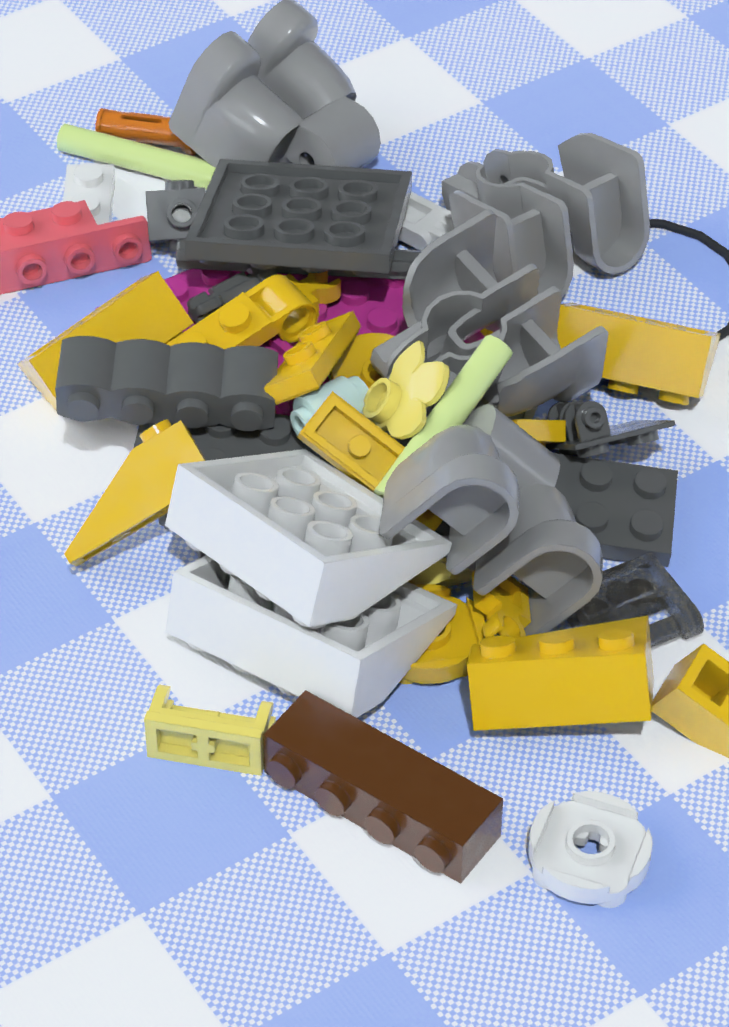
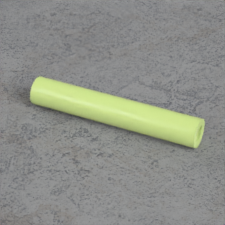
[56,123,216,190]
[374,335,513,498]

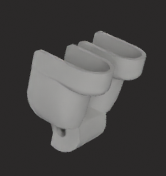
[169,0,381,168]
[442,133,650,299]
[370,209,609,416]
[379,404,603,636]

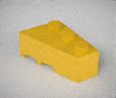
[467,615,654,731]

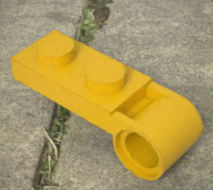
[167,274,319,349]

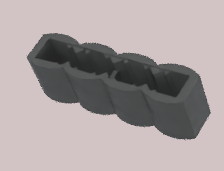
[55,336,279,431]

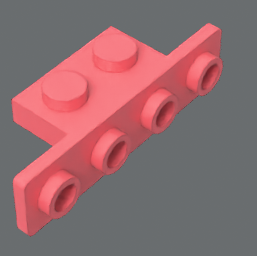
[0,200,152,295]

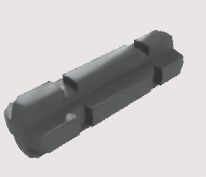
[187,267,278,323]

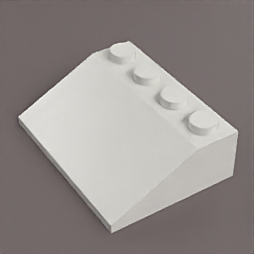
[165,449,452,629]
[165,555,457,718]

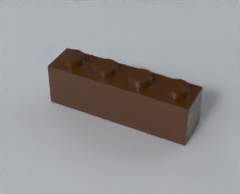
[263,690,504,884]

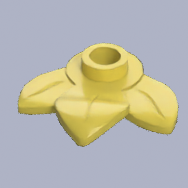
[362,340,450,439]

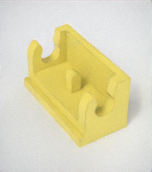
[144,684,276,776]

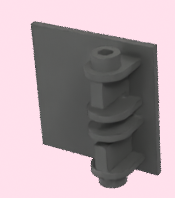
[546,401,676,458]

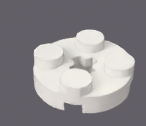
[529,791,653,908]

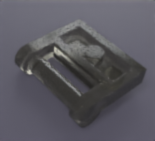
[566,552,704,648]

